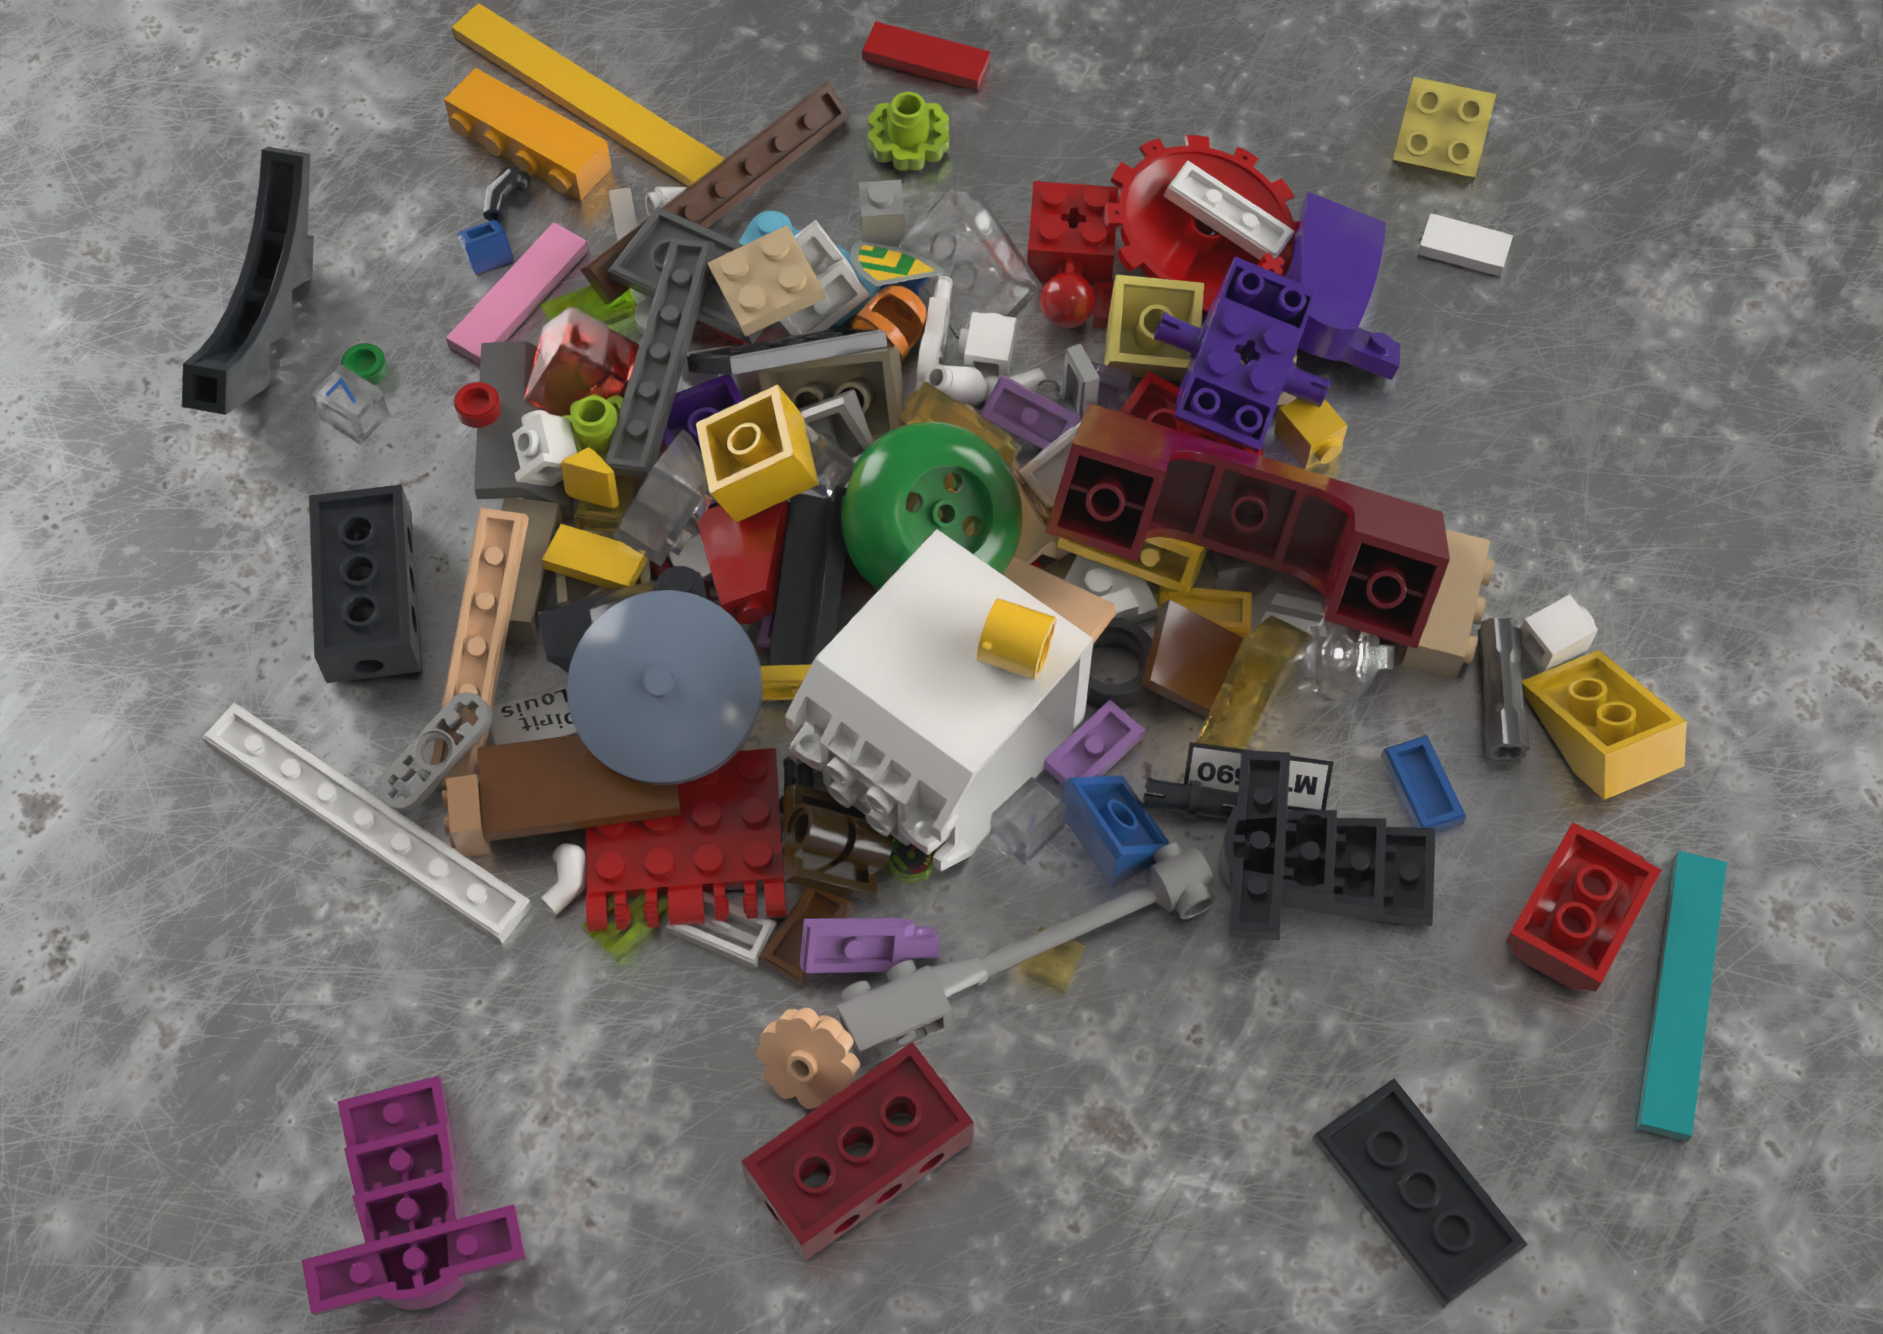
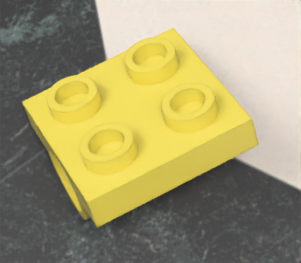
[1393,77,1496,179]

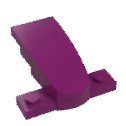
[301,1076,527,1316]

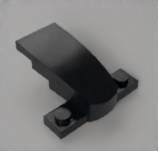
[1220,750,1436,940]

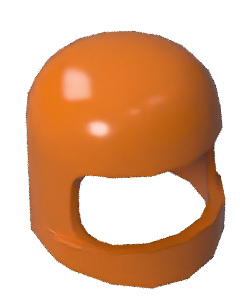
[851,285,928,363]

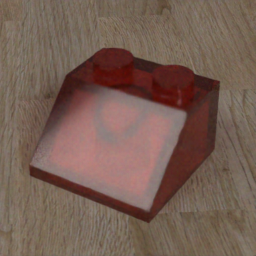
[524,306,639,417]

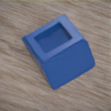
[457,220,514,274]

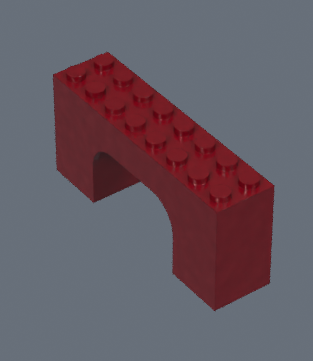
[1045,403,1450,649]

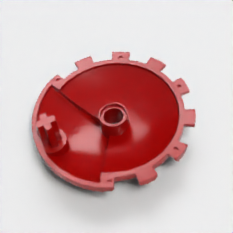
[1104,135,1300,317]

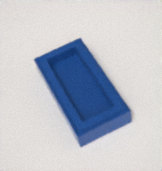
[1381,735,1466,833]

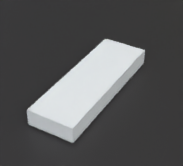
[1163,161,1295,260]

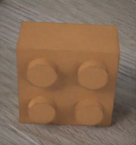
[442,774,491,857]

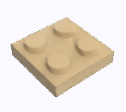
[708,225,826,337]

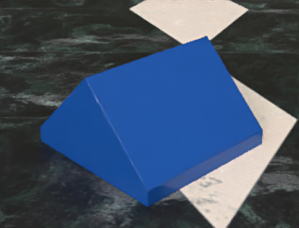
[1060,775,1170,889]

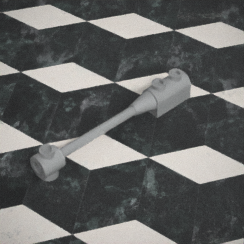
[836,842,1216,1068]

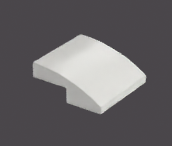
[779,220,870,336]

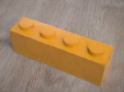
[444,68,612,201]

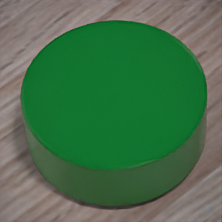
[341,343,388,388]

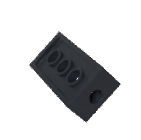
[309,484,421,683]

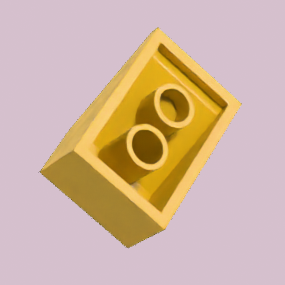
[1522,650,1687,800]

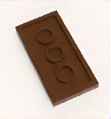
[477,734,681,841]

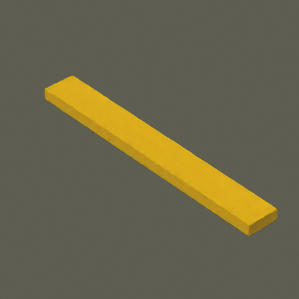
[451,3,725,186]

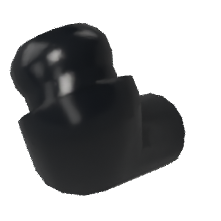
[483,166,530,222]

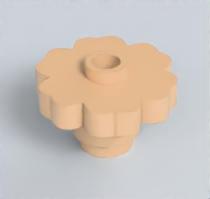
[756,1008,860,1109]

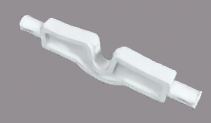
[911,276,953,424]

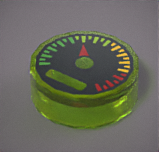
[887,838,935,884]

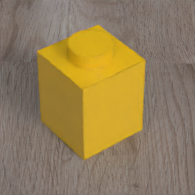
[1274,398,1348,470]

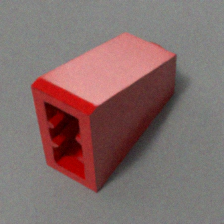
[695,499,789,625]

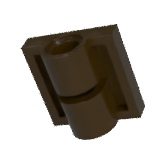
[783,784,893,901]

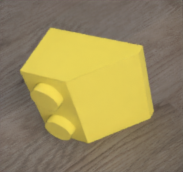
[1103,275,1204,381]

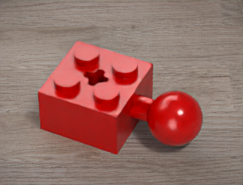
[1026,181,1119,329]

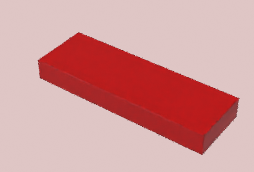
[862,21,991,91]

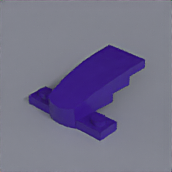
[1285,192,1400,380]

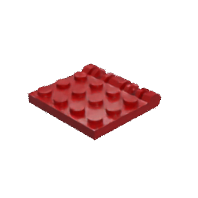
[586,748,786,932]

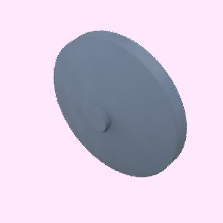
[567,590,763,785]

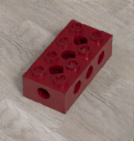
[741,1042,974,1262]

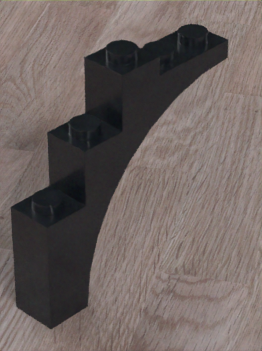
[182,147,314,415]

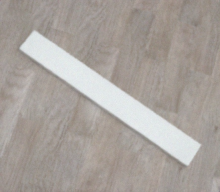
[202,703,533,944]

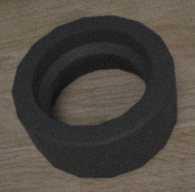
[1086,618,1152,710]

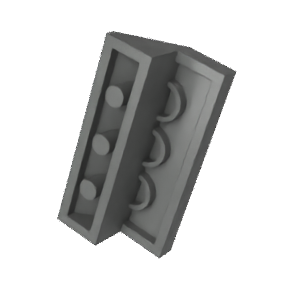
[474,341,577,517]

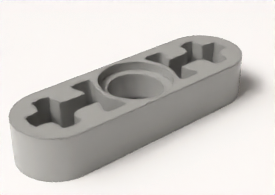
[378,692,493,812]

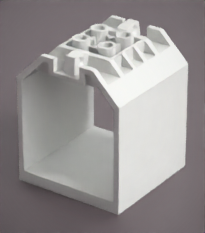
[785,529,1093,871]

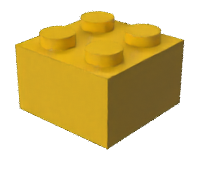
[696,384,819,523]

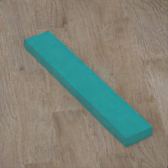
[1636,851,1727,1142]

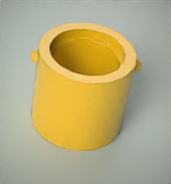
[976,598,1057,680]

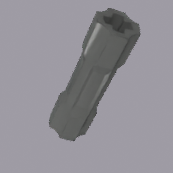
[1477,617,1530,761]

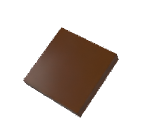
[1142,600,1246,724]

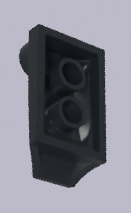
[538,566,707,673]

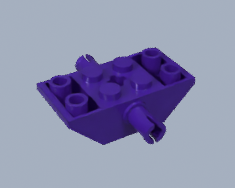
[1153,257,1331,453]

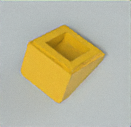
[561,447,619,509]

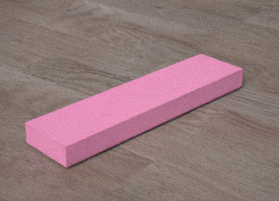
[446,222,589,365]

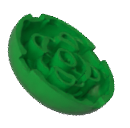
[841,422,1023,591]

